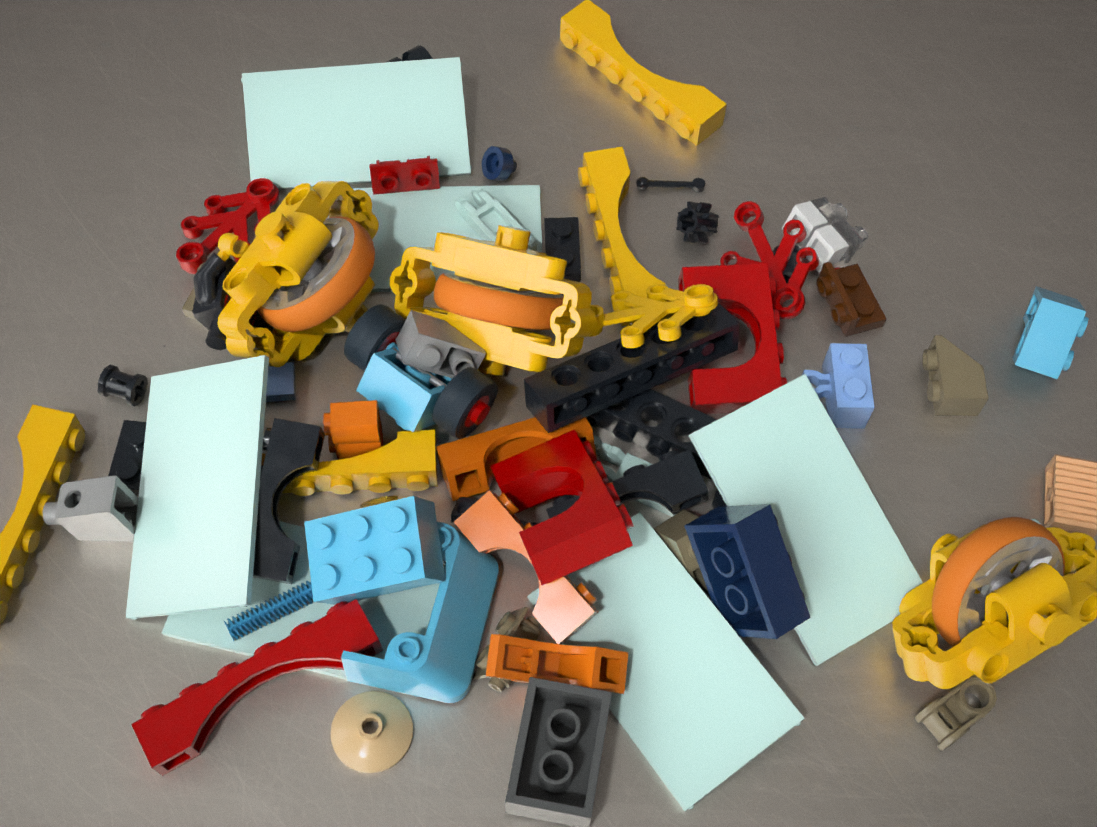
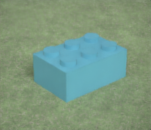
[304,496,445,605]

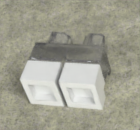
[782,197,869,273]

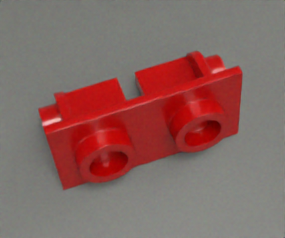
[369,156,440,195]

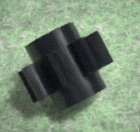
[676,201,719,244]

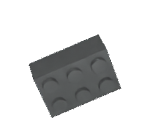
[505,677,612,827]

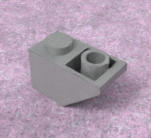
[396,310,486,378]

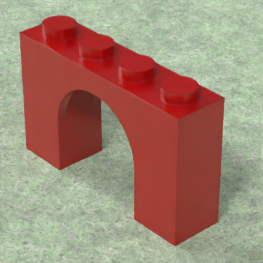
[678,263,787,414]
[490,429,634,586]

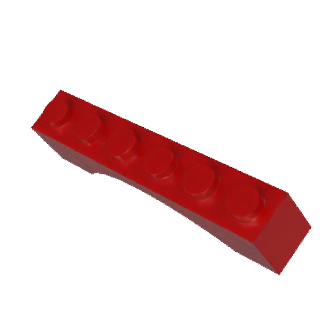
[131,599,384,776]

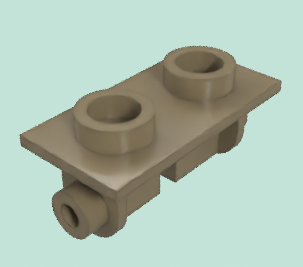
[473,607,541,692]

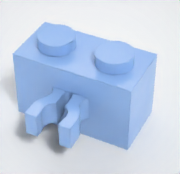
[802,343,875,429]

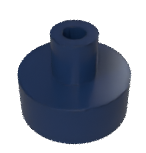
[482,146,517,181]

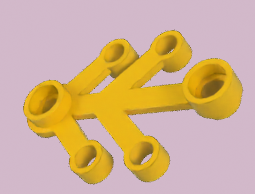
[575,284,718,348]

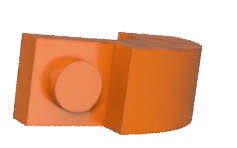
[486,634,628,694]

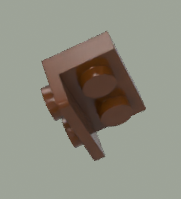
[816,262,886,337]

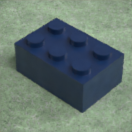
[684,504,811,639]

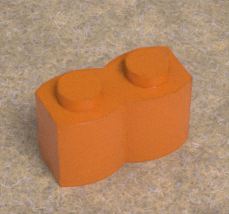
[323,400,384,460]

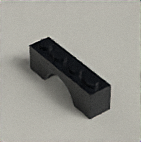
[253,418,325,585]
[546,449,708,518]

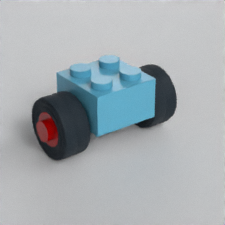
[344,304,498,439]

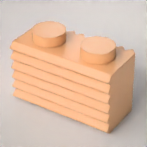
[1044,454,1097,538]

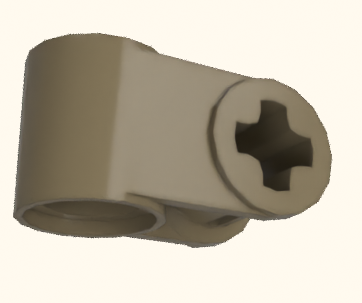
[914,677,997,752]

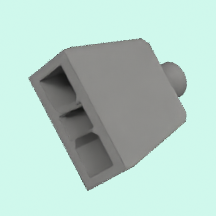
[43,476,138,542]

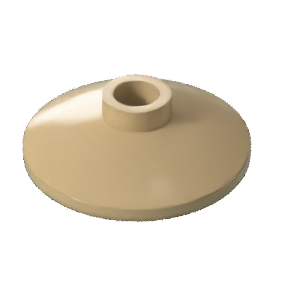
[331,691,413,773]

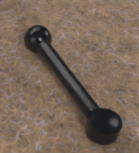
[636,177,706,193]

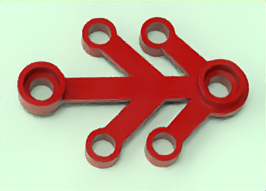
[176,178,280,274]
[720,201,820,319]

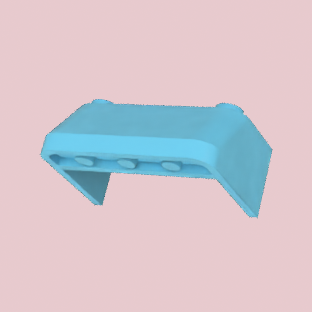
[341,522,499,703]

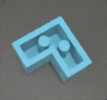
[1012,286,1089,379]

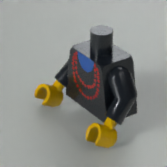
[192,233,271,350]

